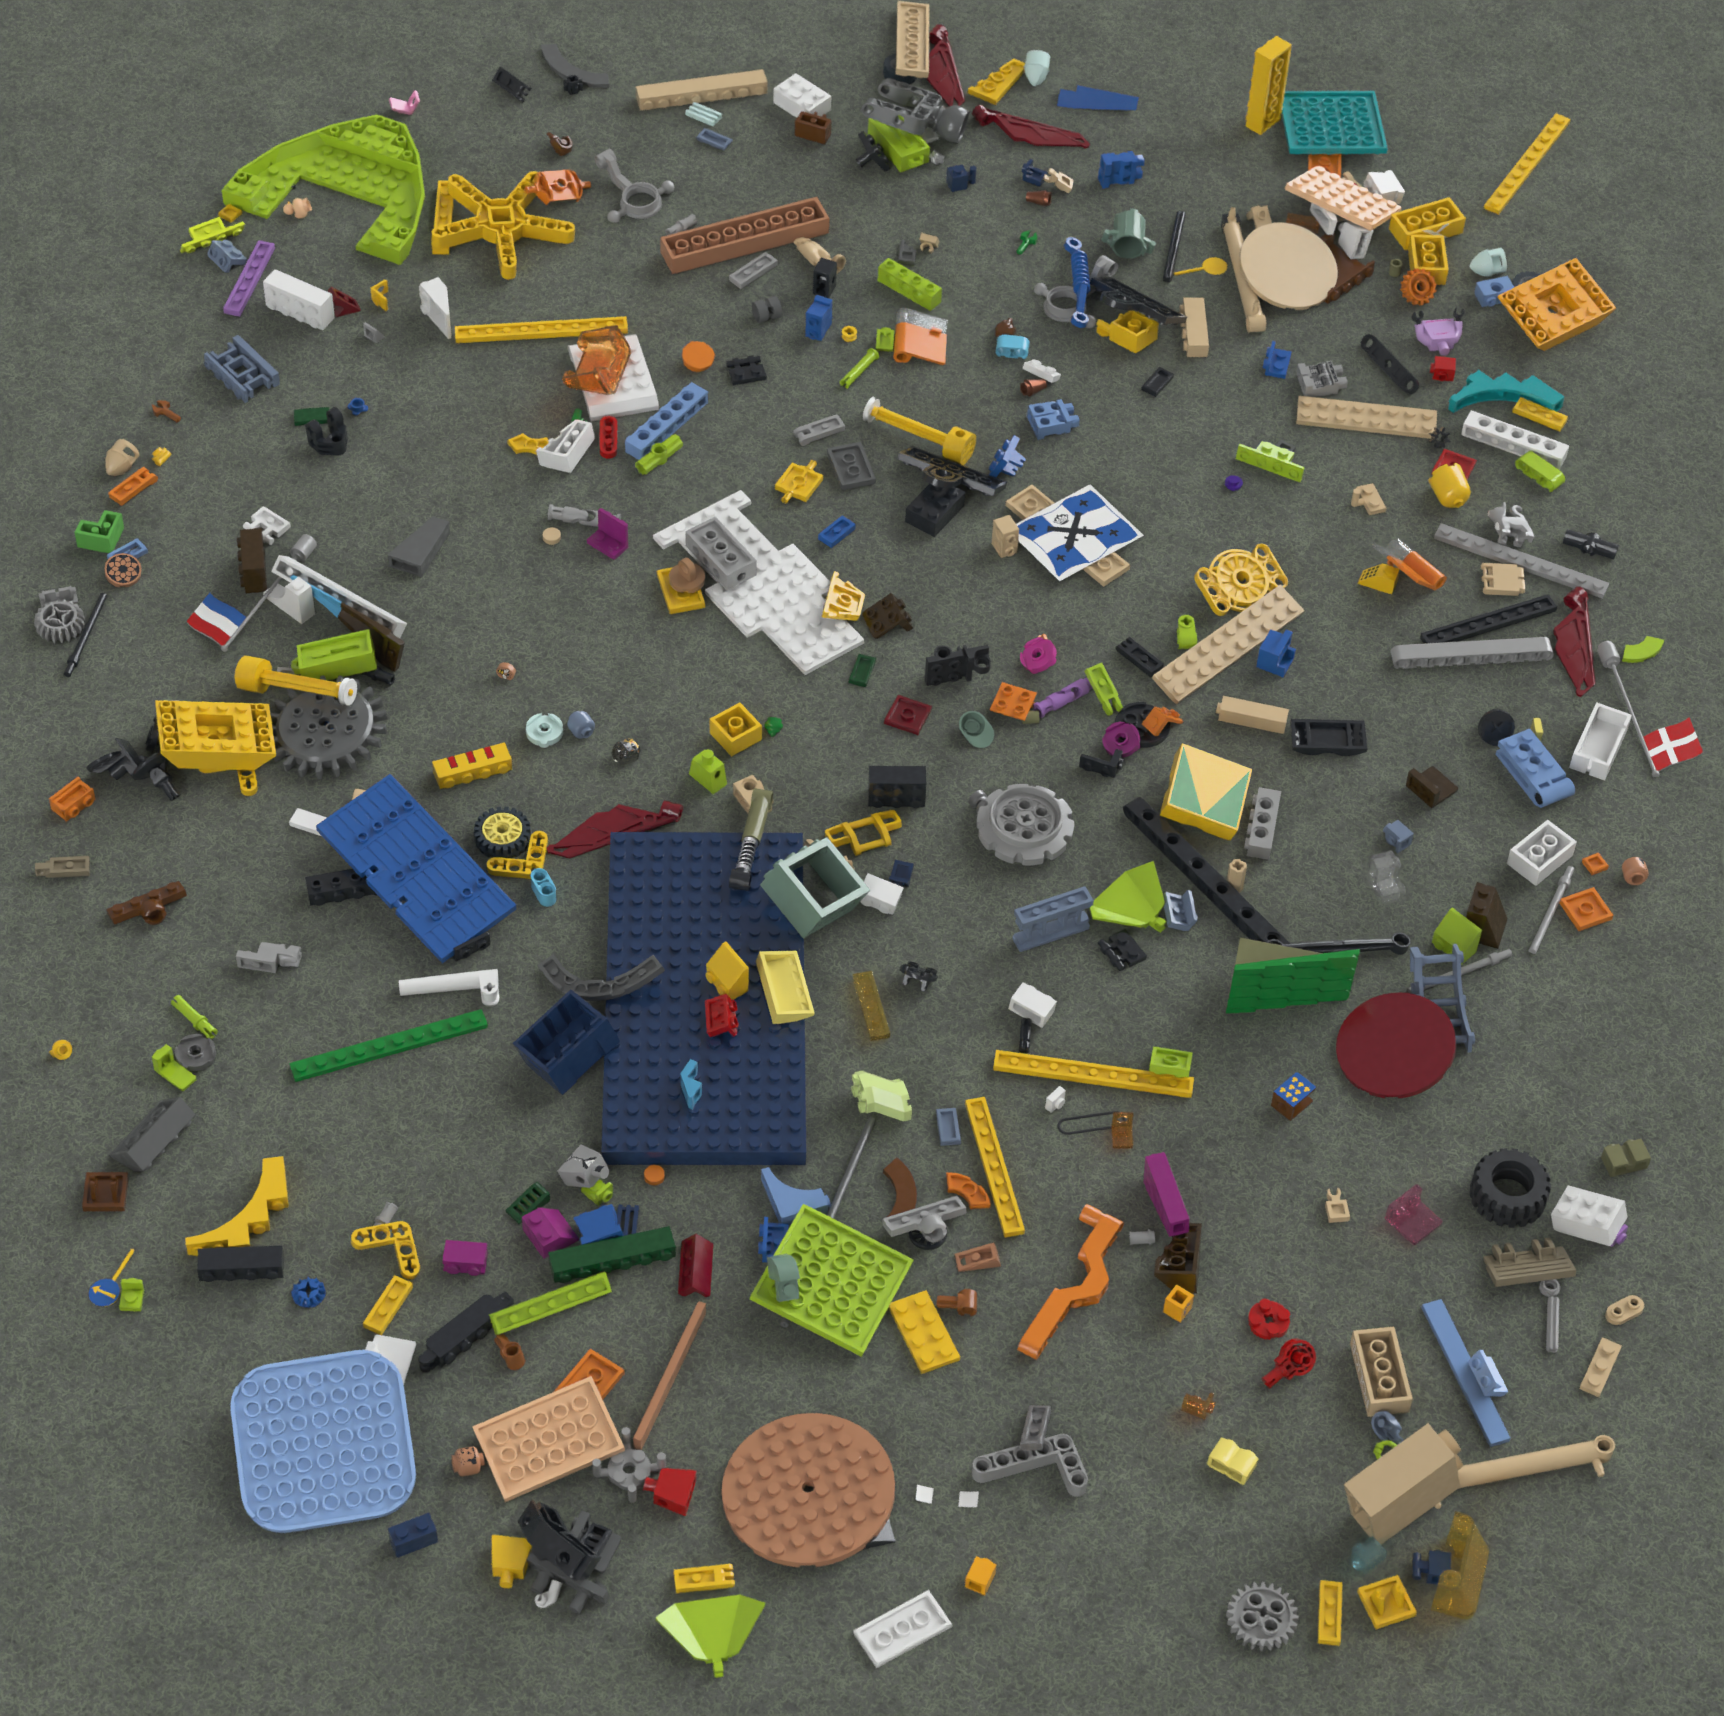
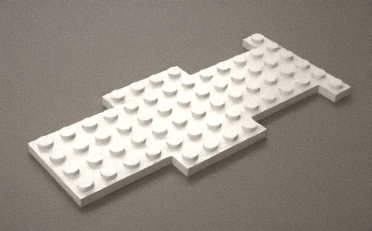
[653,490,864,675]

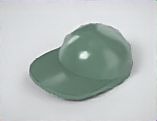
[959,711,994,748]

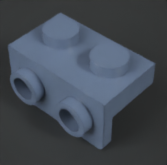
[207,240,247,273]
[1163,890,1197,931]

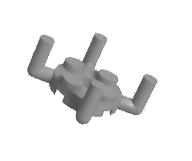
[592,1427,666,1503]

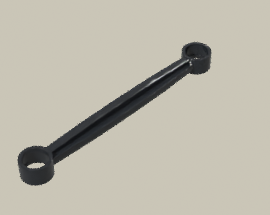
[1267,932,1411,955]

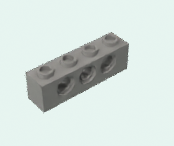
[1244,787,1281,860]

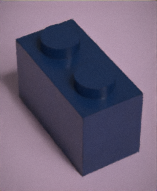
[388,1513,438,1558]

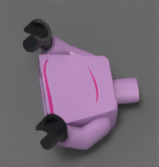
[1411,308,1465,356]

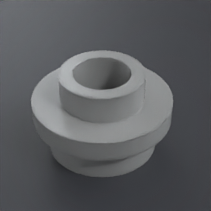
[929,150,944,165]
[1539,1279,1560,1297]

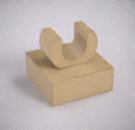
[920,233,939,253]

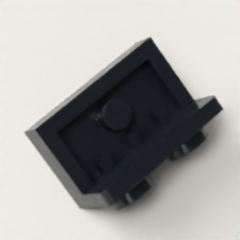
[453,932,490,961]

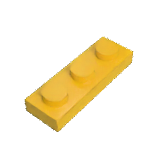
[1512,397,1568,432]
[363,1275,413,1335]
[1317,1580,1342,1646]

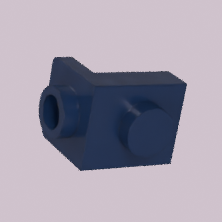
[1021,159,1048,187]
[889,860,914,888]

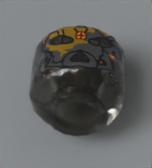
[611,738,640,765]

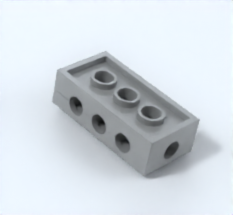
[685,516,757,590]

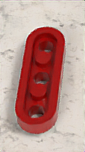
[600,416,617,459]

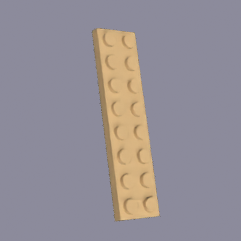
[896,1,929,78]
[1296,396,1437,439]
[1006,485,1130,587]

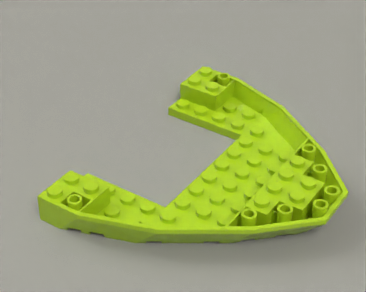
[222,114,425,265]

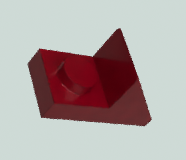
[327,286,361,317]

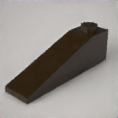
[1154,1223,1202,1294]

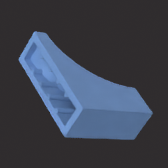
[761,1167,830,1226]

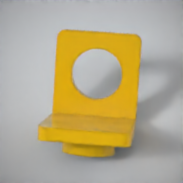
[371,279,388,311]

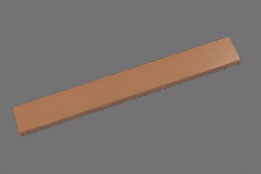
[633,1301,706,1450]

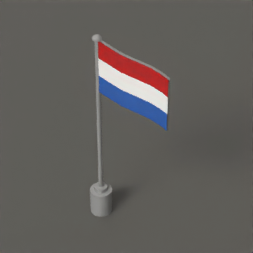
[187,534,317,652]

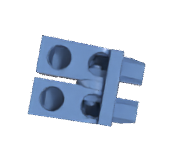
[1027,399,1080,440]

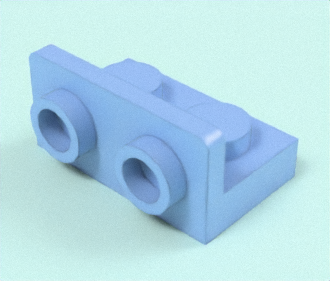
[1468,1350,1508,1396]

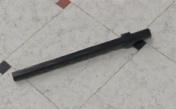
[64,593,107,677]

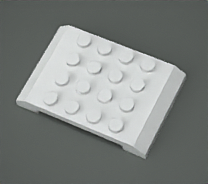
[568,334,659,421]

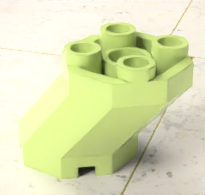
[851,1071,912,1121]

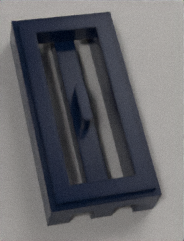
[617,1204,639,1236]

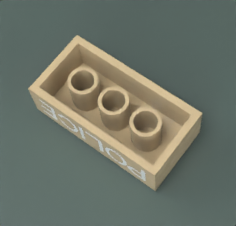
[1350,1327,1413,1417]

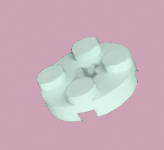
[526,713,563,748]

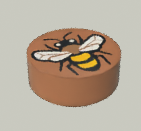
[496,662,516,680]

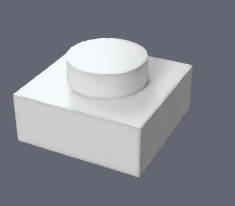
[1045,1086,1066,1113]

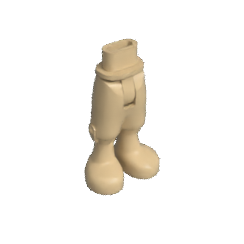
[794,237,846,274]

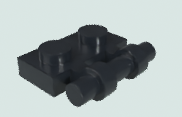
[726,355,767,385]
[1098,929,1147,971]

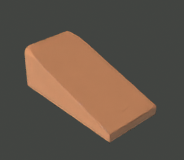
[955,1243,1001,1272]

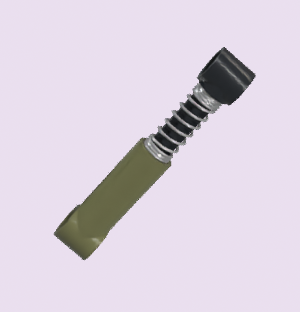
[729,788,773,891]

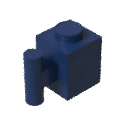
[946,164,976,192]
[1412,1550,1451,1586]

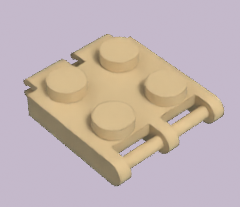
[1481,563,1525,596]

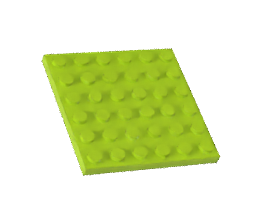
[750,1204,914,1357]

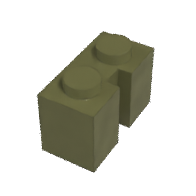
[1601,1139,1651,1177]

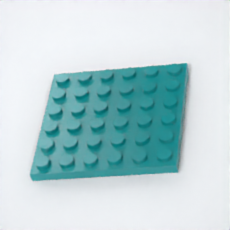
[1282,91,1388,155]

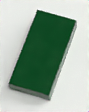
[294,407,329,426]
[848,654,876,687]

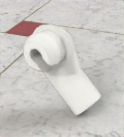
[535,1580,562,1608]

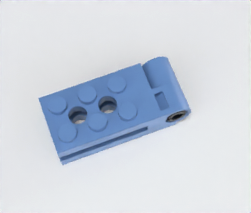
[1496,729,1575,808]

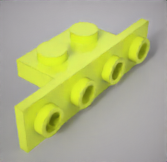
[180,217,245,253]

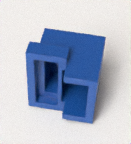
[1256,629,1296,677]

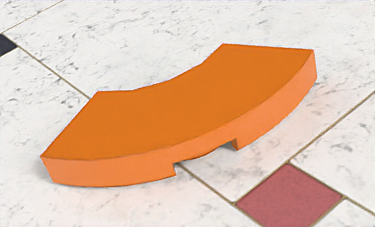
[946,1173,991,1209]

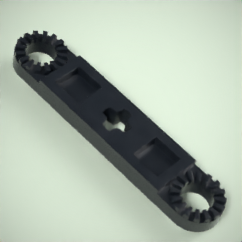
[1360,334,1419,394]

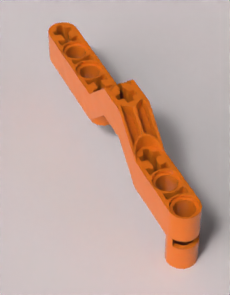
[1017,1204,1124,1360]

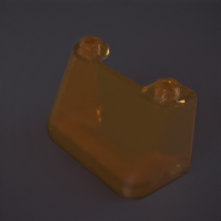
[562,325,631,395]

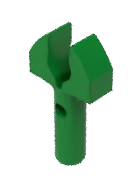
[1016,230,1038,255]

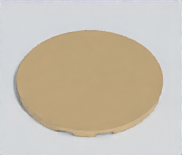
[1239,223,1338,310]

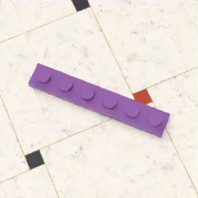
[223,240,275,317]

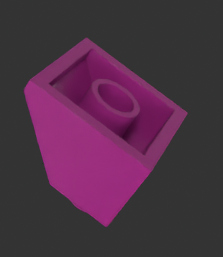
[522,1208,579,1259]

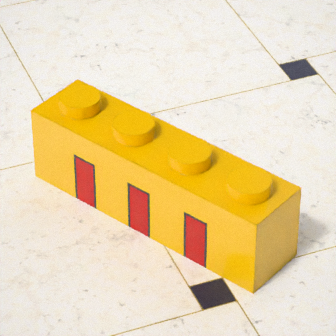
[432,742,512,789]

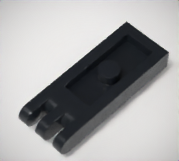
[492,66,532,102]
[1115,637,1164,678]

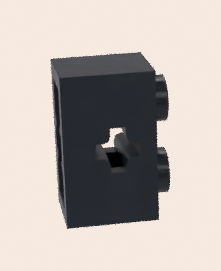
[813,257,837,299]

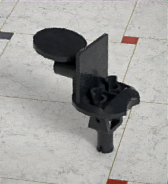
[87,738,181,801]

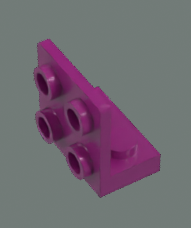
[587,508,628,560]

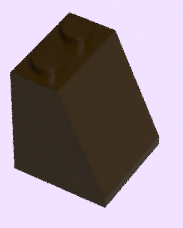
[1466,882,1508,949]

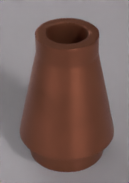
[1026,190,1052,207]
[1020,379,1047,397]

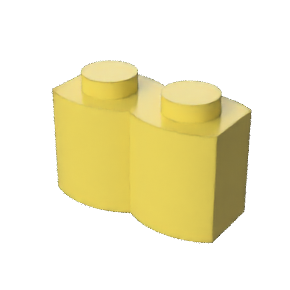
[1207,1438,1258,1485]

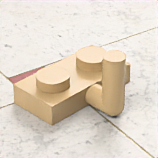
[1351,483,1386,515]

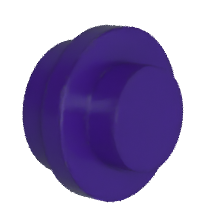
[1225,475,1243,491]

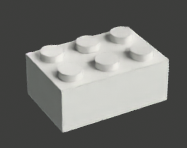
[773,74,831,118]
[1507,820,1577,886]
[1551,1185,1627,1246]

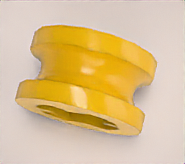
[842,326,857,342]

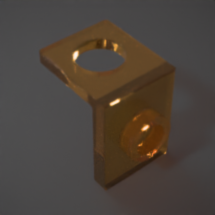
[1111,1112,1133,1149]

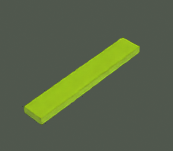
[489,1272,612,1335]

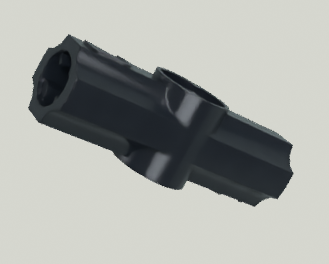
[1563,529,1619,559]

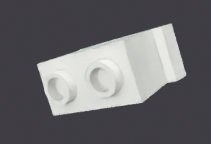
[1364,170,1405,204]

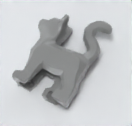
[1488,502,1534,547]

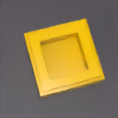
[218,204,242,223]

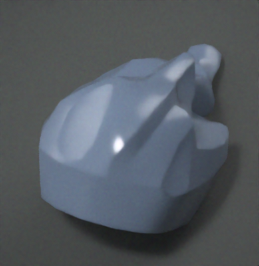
[1371,1411,1403,1445]

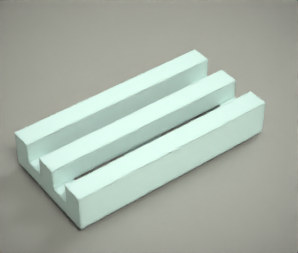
[685,102,722,126]

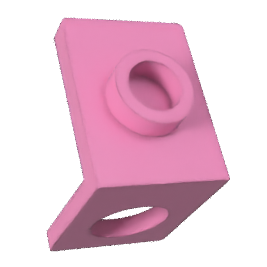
[389,90,420,115]

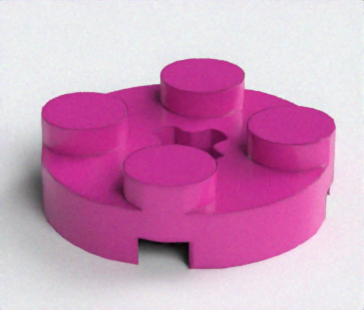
[1020,637,1057,674]

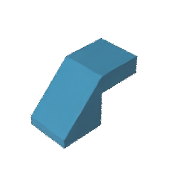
[681,1059,702,1109]

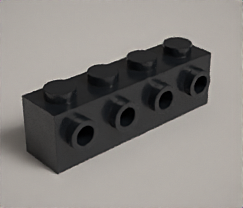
[305,869,377,906]
[197,1245,284,1282]

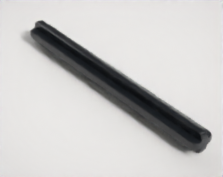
[1162,210,1186,283]

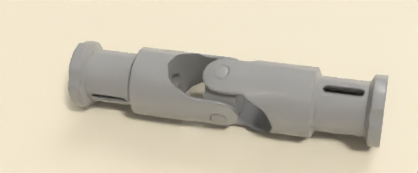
[548,504,621,527]

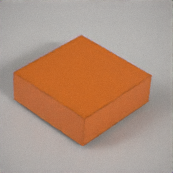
[1582,852,1609,875]

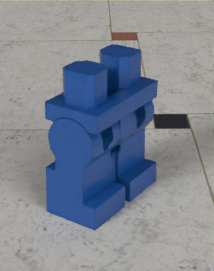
[1098,151,1145,188]

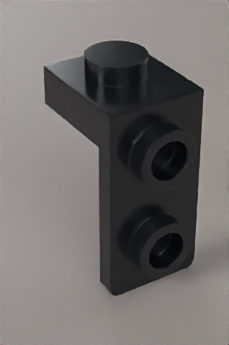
[1079,749,1125,778]

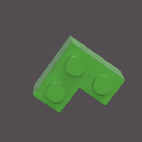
[75,510,124,553]

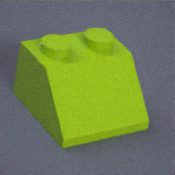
[1432,907,1482,965]

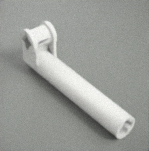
[399,969,499,1007]

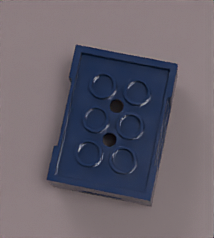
[512,990,621,1095]

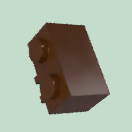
[795,111,832,145]

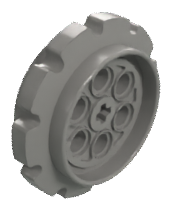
[976,784,1074,866]

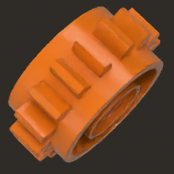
[1400,268,1437,306]

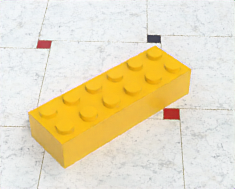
[1245,36,1292,135]

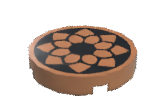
[104,553,142,587]

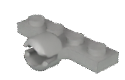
[883,1196,966,1243]

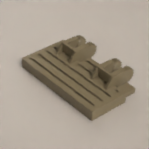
[1483,1238,1576,1287]

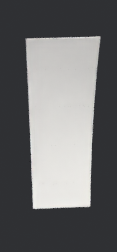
[916,1485,979,1507]

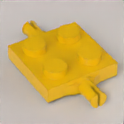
[775,460,823,504]

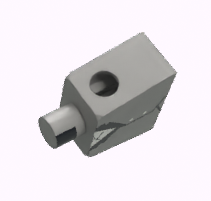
[557,1144,609,1188]

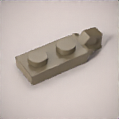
[35,856,90,878]

